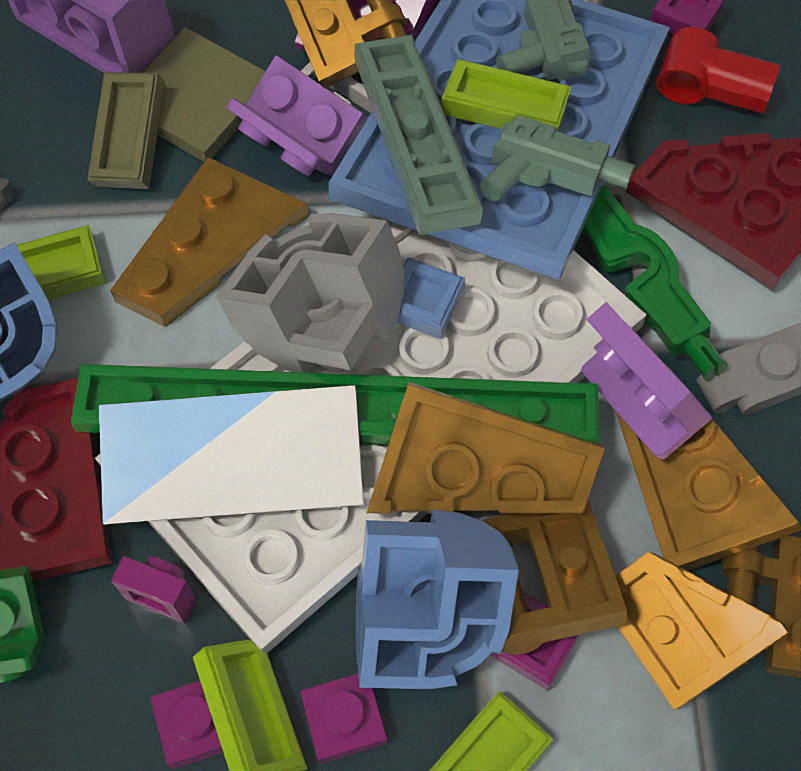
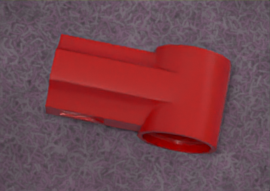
[657,27,780,114]

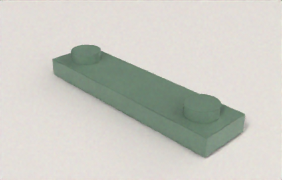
[354,35,483,235]

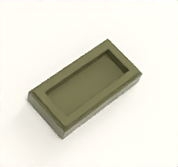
[87,72,165,189]

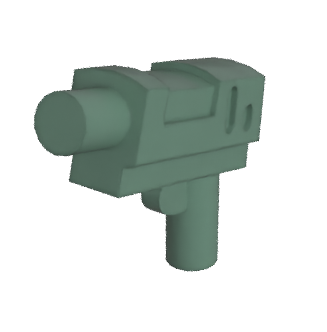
[496,0,591,81]
[480,115,635,201]

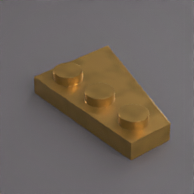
[110,157,309,327]
[615,367,801,571]
[366,382,605,513]

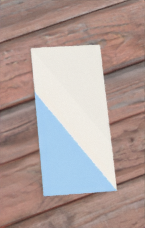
[99,385,363,524]

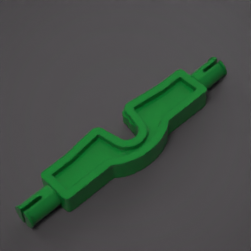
[582,185,728,380]

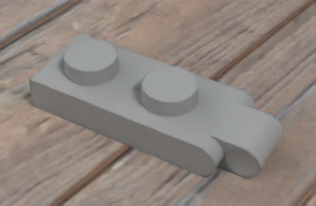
[697,323,801,416]

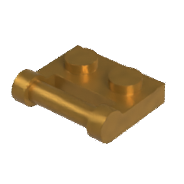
[481,499,627,655]

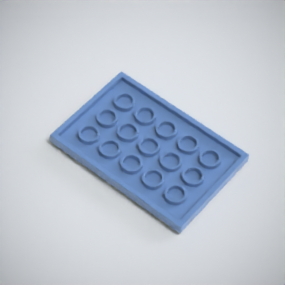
[329,0,670,281]

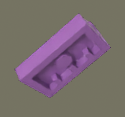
[226,55,368,177]
[581,302,712,459]

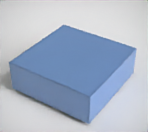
[397,257,465,339]

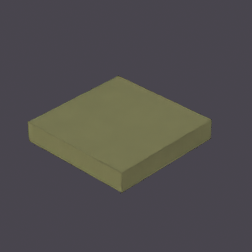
[142,27,266,162]

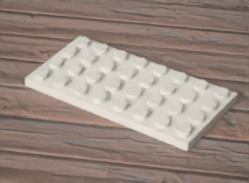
[95,223,646,653]

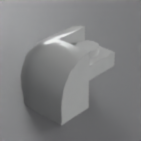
[216,213,404,373]

